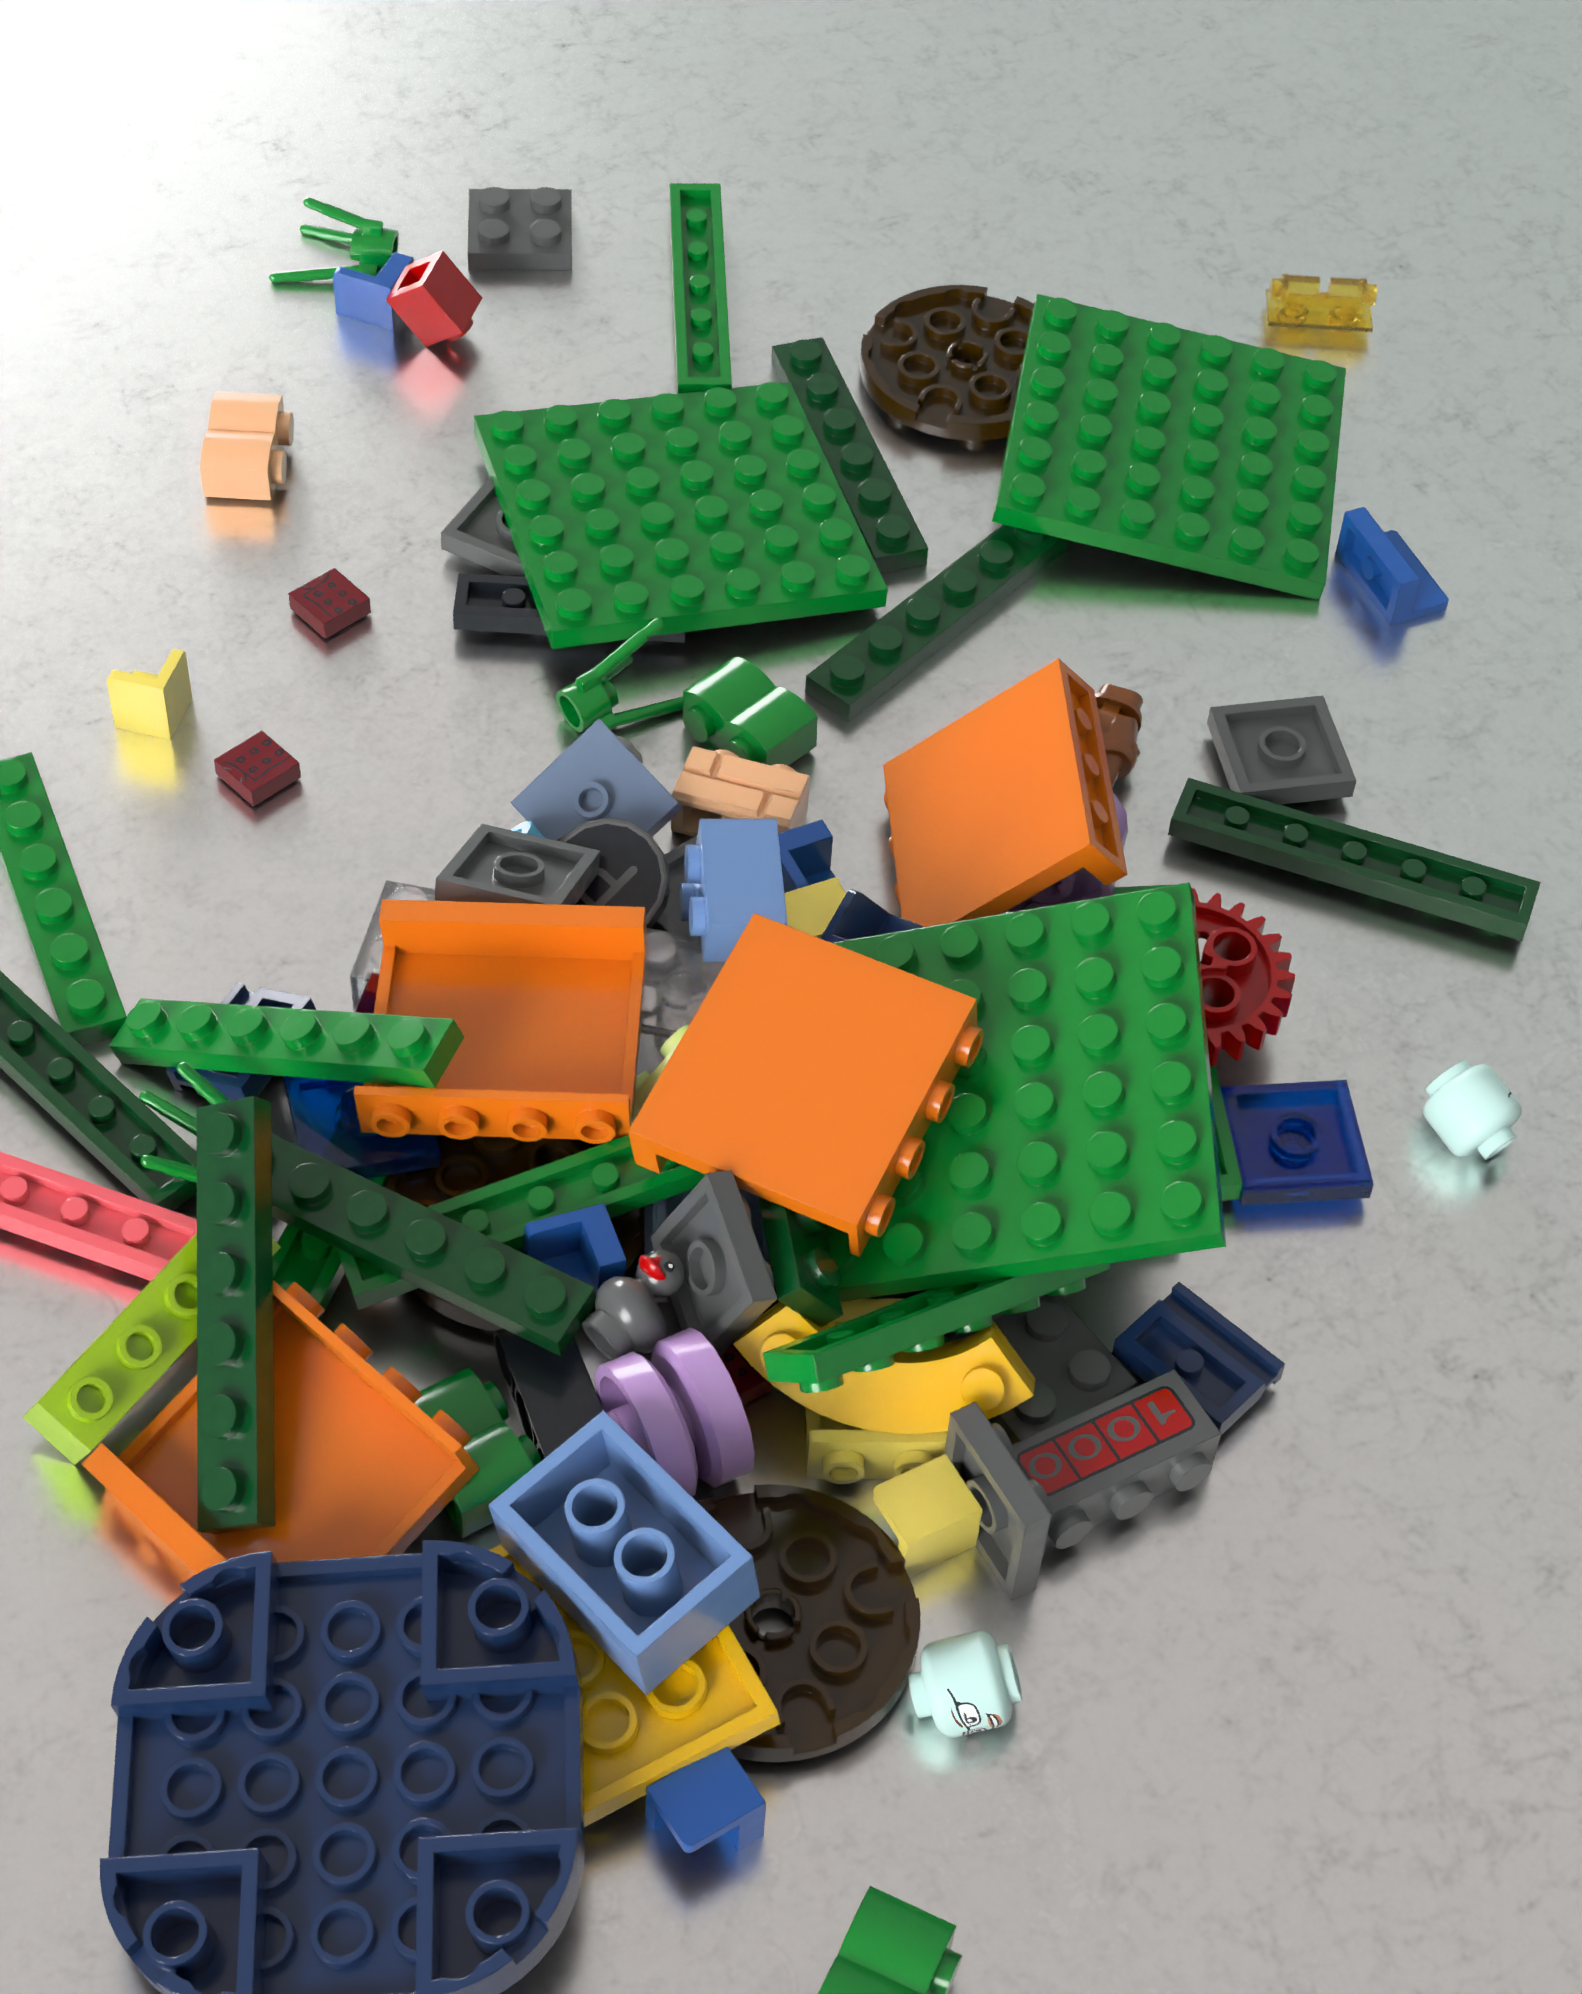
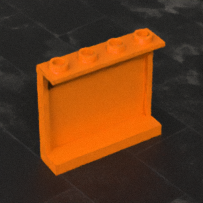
[883,658,1128,927]
[354,899,648,1144]
[628,913,984,1257]
[81,1280,480,1573]

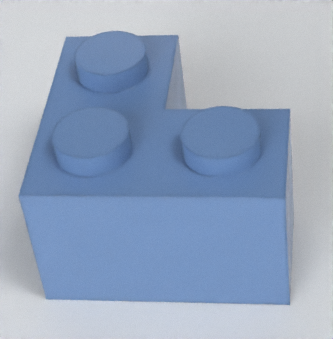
[679,819,787,962]

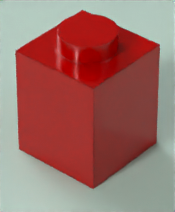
[386,251,482,347]

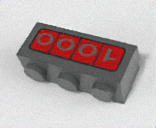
[1012,1369,1221,1550]

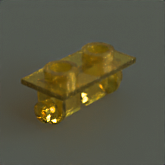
[1265,273,1377,332]

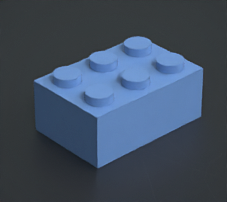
[488,1410,760,1695]

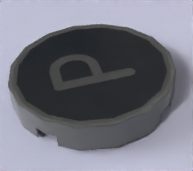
[560,818,670,930]

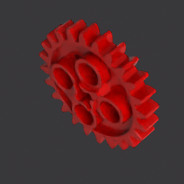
[1192,888,1295,1067]

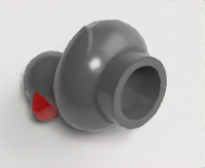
[582,1249,685,1360]

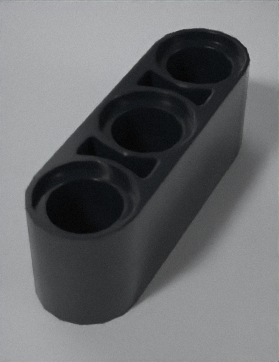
[493,1329,603,1460]

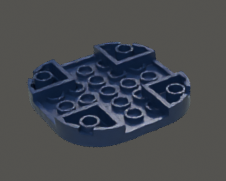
[100,1540,585,1994]

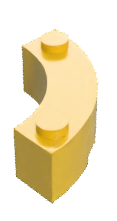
[734,1302,1035,1434]

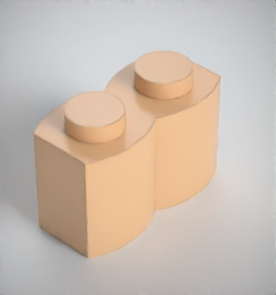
[200,391,294,500]

